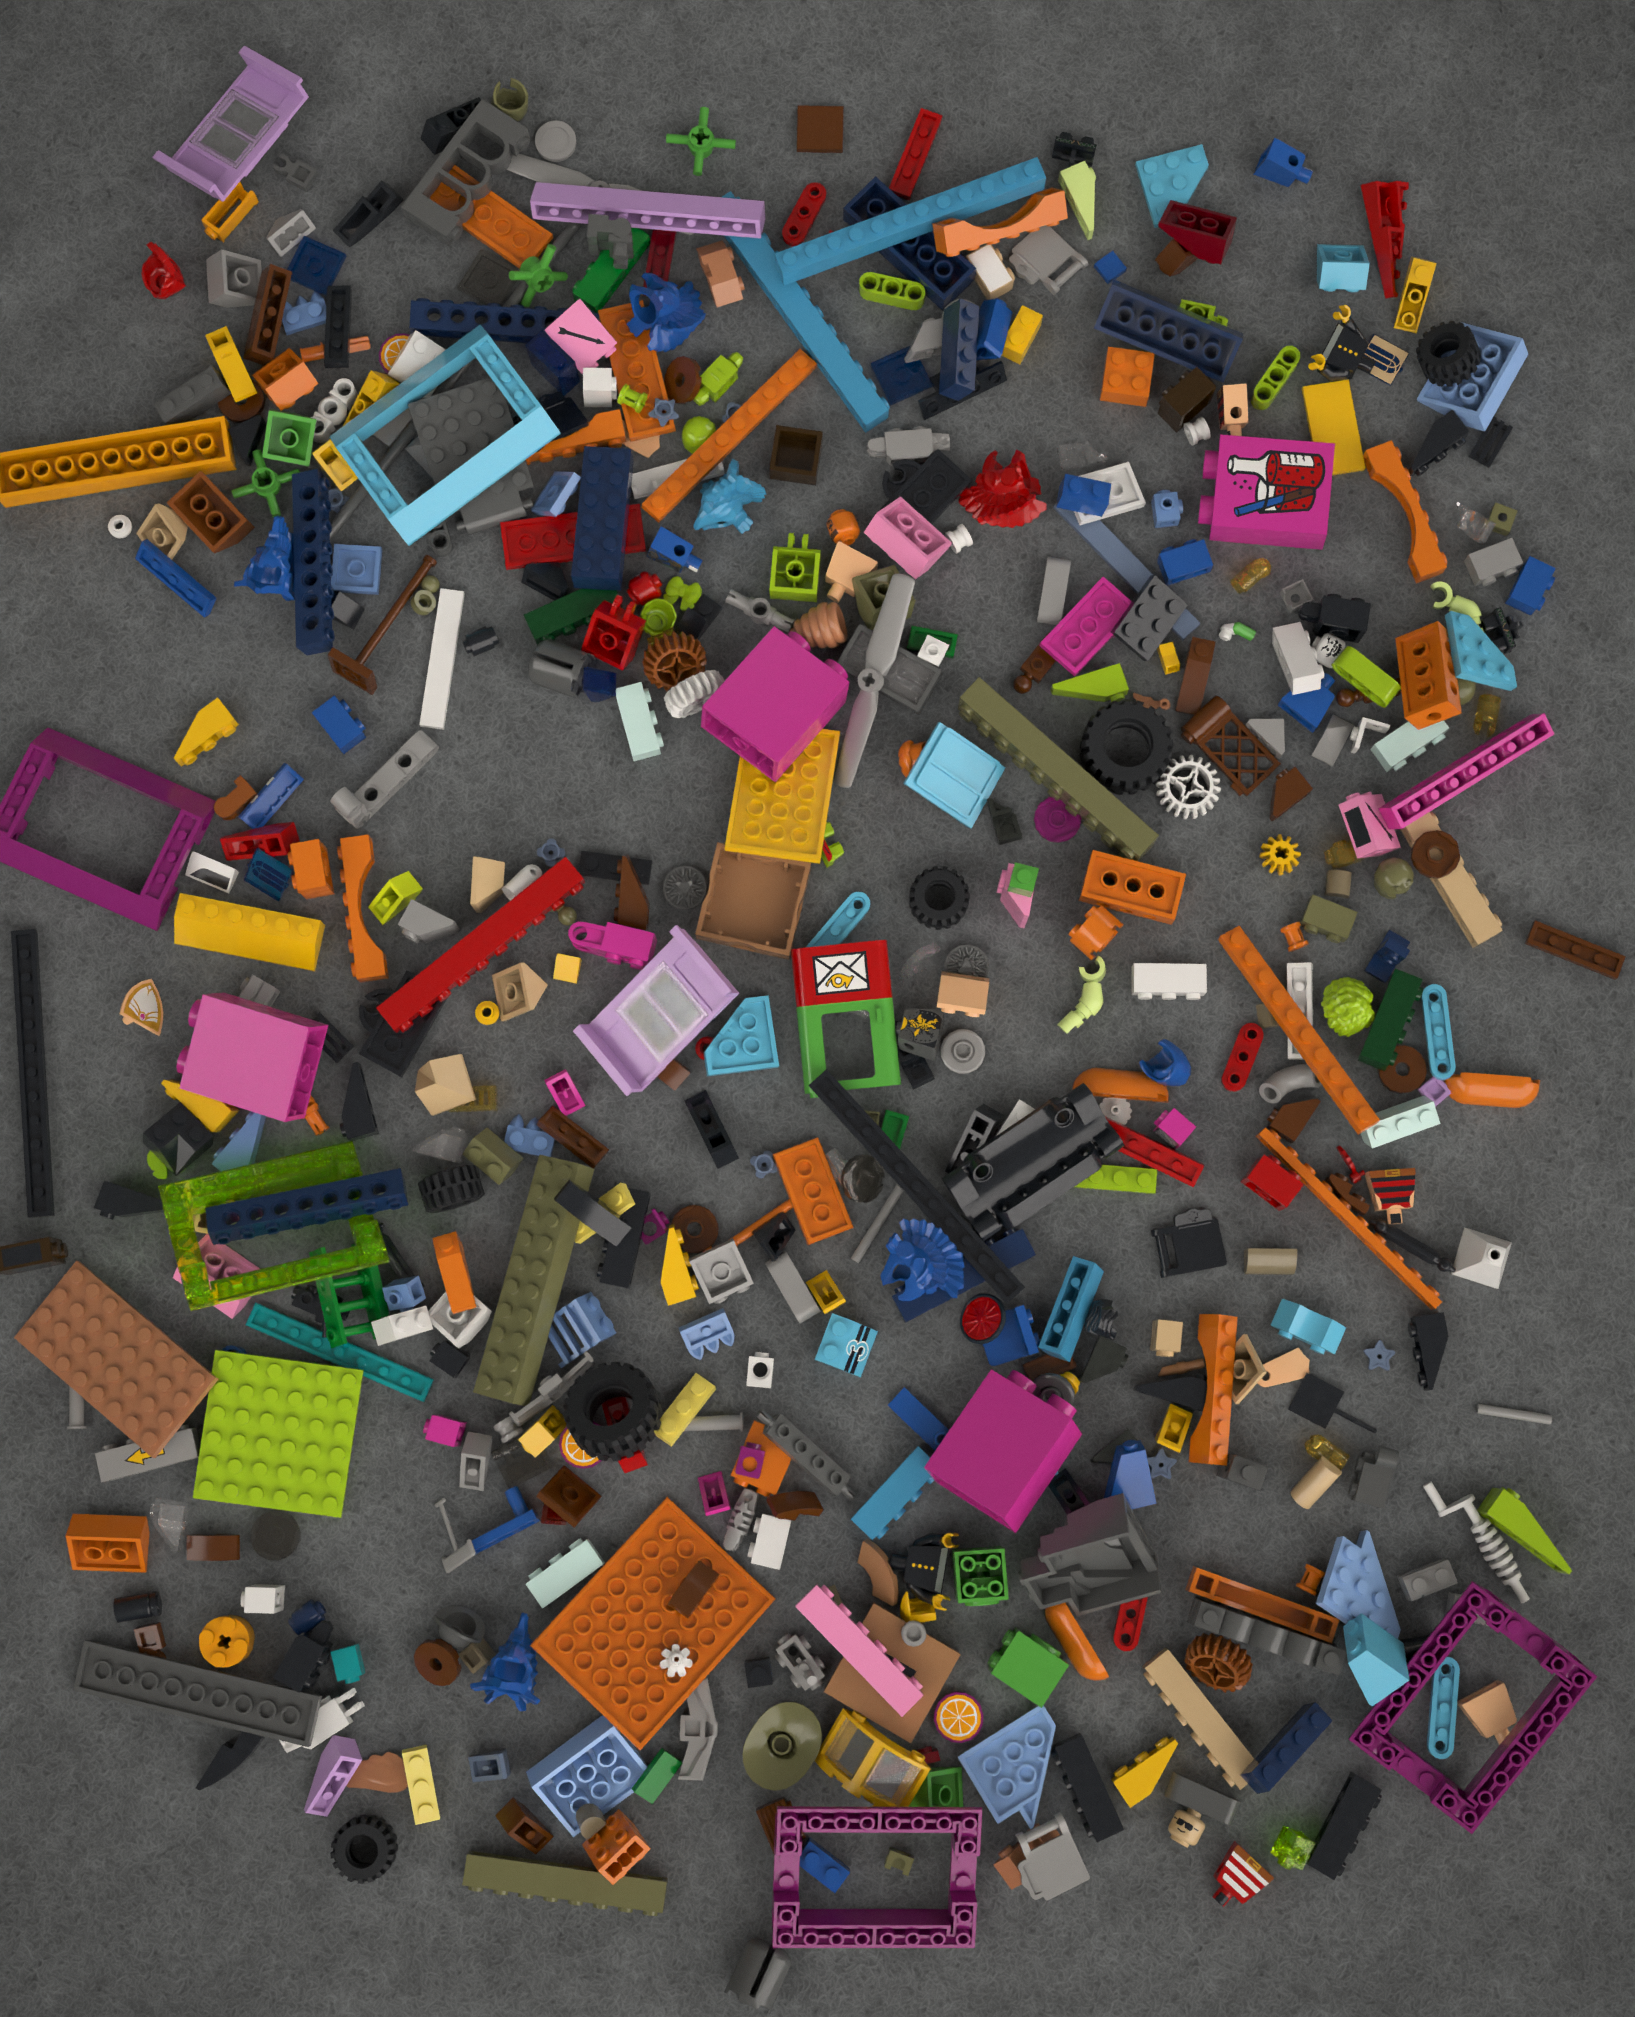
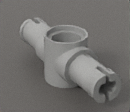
[725,589,795,633]

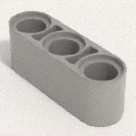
[1037,556,1071,626]
[764,1250,821,1324]

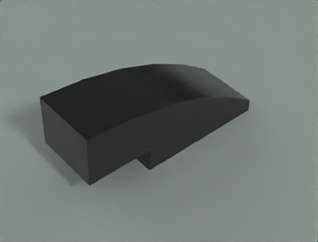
[333,180,404,247]
[554,1180,632,1247]
[196,1731,265,1791]

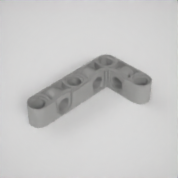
[330,730,439,829]

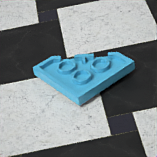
[1135,144,1209,228]
[1445,611,1517,691]
[704,995,779,1076]

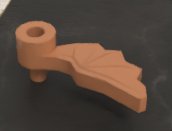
[1133,693,1171,710]

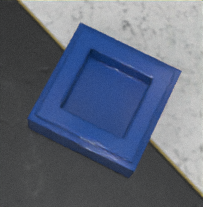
[1094,251,1127,284]

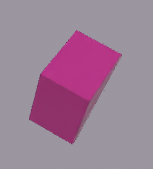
[544,1069,585,1116]
[698,1471,731,1516]

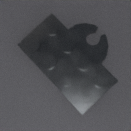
[873,449,972,524]
[359,970,447,1078]

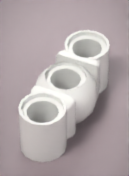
[311,378,358,443]

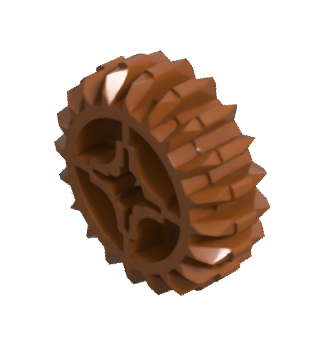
[642,631,707,692]
[1184,1633,1253,1693]

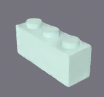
[614,682,664,761]
[1370,720,1449,772]
[1361,1095,1440,1148]
[526,1538,605,1609]

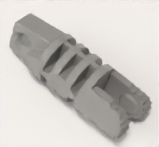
[723,1488,759,1551]

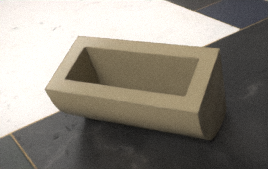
[1244,1248,1297,1275]

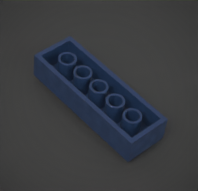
[843,176,976,311]
[1094,280,1243,382]
[571,446,634,591]

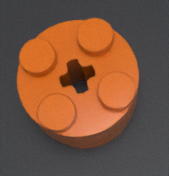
[1068,905,1124,960]

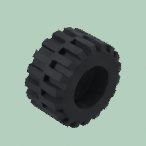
[1416,321,1481,387]
[909,866,970,930]
[418,1165,485,1213]
[330,1814,398,1884]

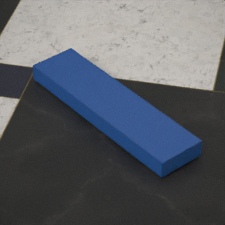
[135,539,216,617]

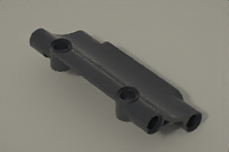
[941,1083,1124,1241]

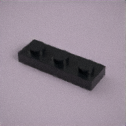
[578,850,653,885]

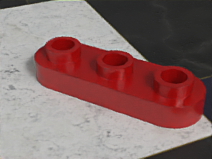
[782,182,826,246]
[1221,1023,1264,1092]
[1113,1597,1148,1651]

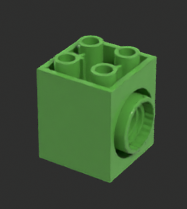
[952,1546,1009,1606]
[987,1627,1069,1708]

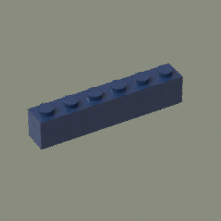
[892,1227,1036,1323]

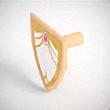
[119,979,163,1036]

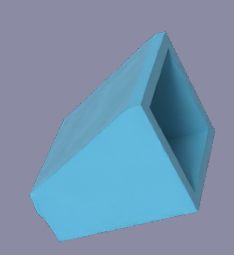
[1343,1613,1409,1706]

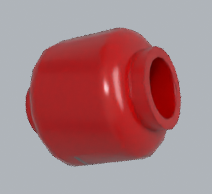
[626,571,663,606]

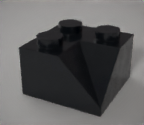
[143,1102,214,1176]

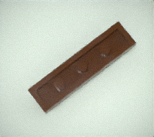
[1525,920,1626,980]

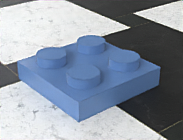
[530,471,581,517]
[331,544,383,595]

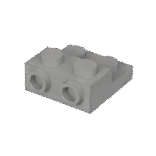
[689,1238,754,1304]

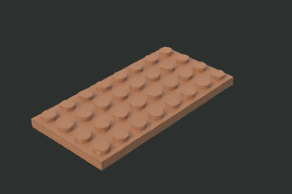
[14,1260,218,1458]

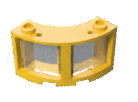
[815,1708,931,1807]

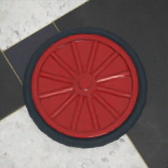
[960,1293,1006,1344]

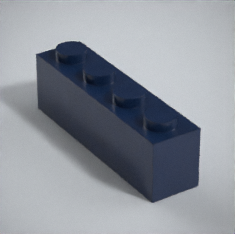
[939,298,979,401]
[1240,1702,1332,1794]

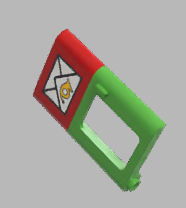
[791,940,901,1098]

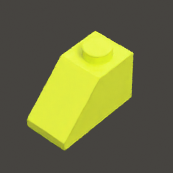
[368,871,423,925]

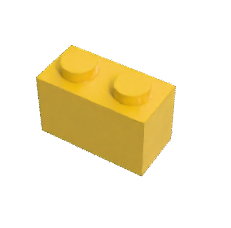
[1001,305,1043,365]

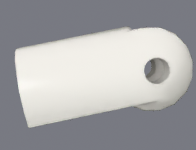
[502,864,542,900]

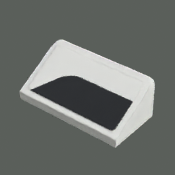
[185,851,239,894]

